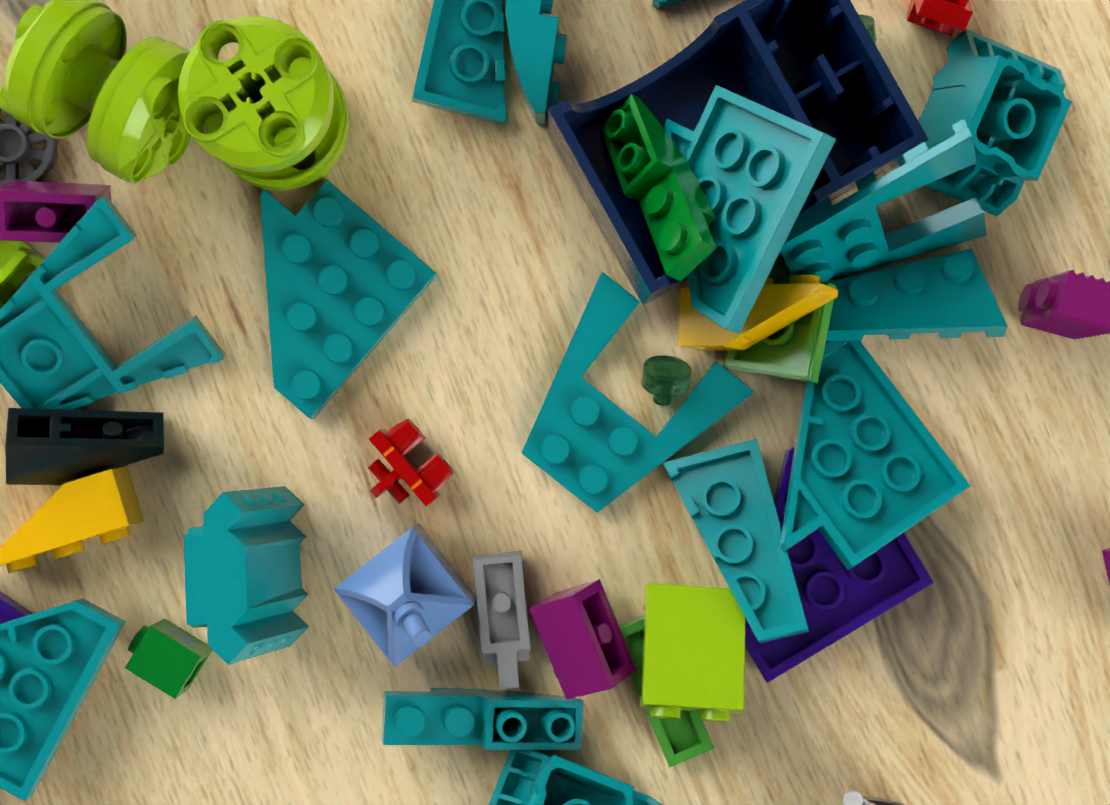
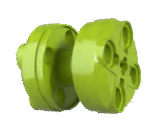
[0,0,191,184]
[178,16,350,191]

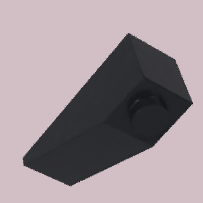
[5,408,164,485]

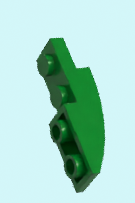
[600,94,717,281]

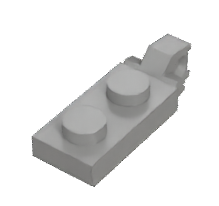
[473,551,531,690]

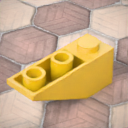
[678,275,838,350]
[0,467,144,574]

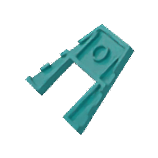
[781,119,987,282]
[0,194,225,410]
[522,272,754,513]

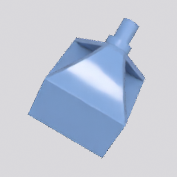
[334,523,476,667]

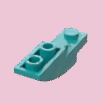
[506,0,567,125]
[381,688,584,750]

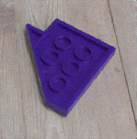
[745,446,934,683]

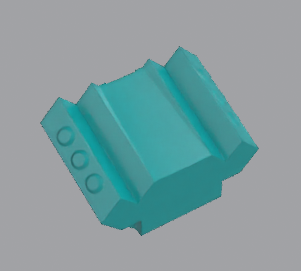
[899,29,1072,217]
[184,486,309,665]
[489,750,663,805]

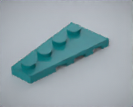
[411,0,506,125]
[826,248,1008,341]
[663,438,809,643]

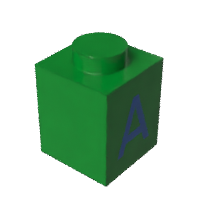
[125,619,212,699]

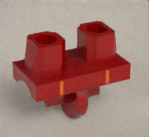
[368,419,455,506]

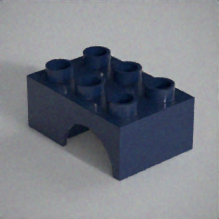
[548,0,929,306]

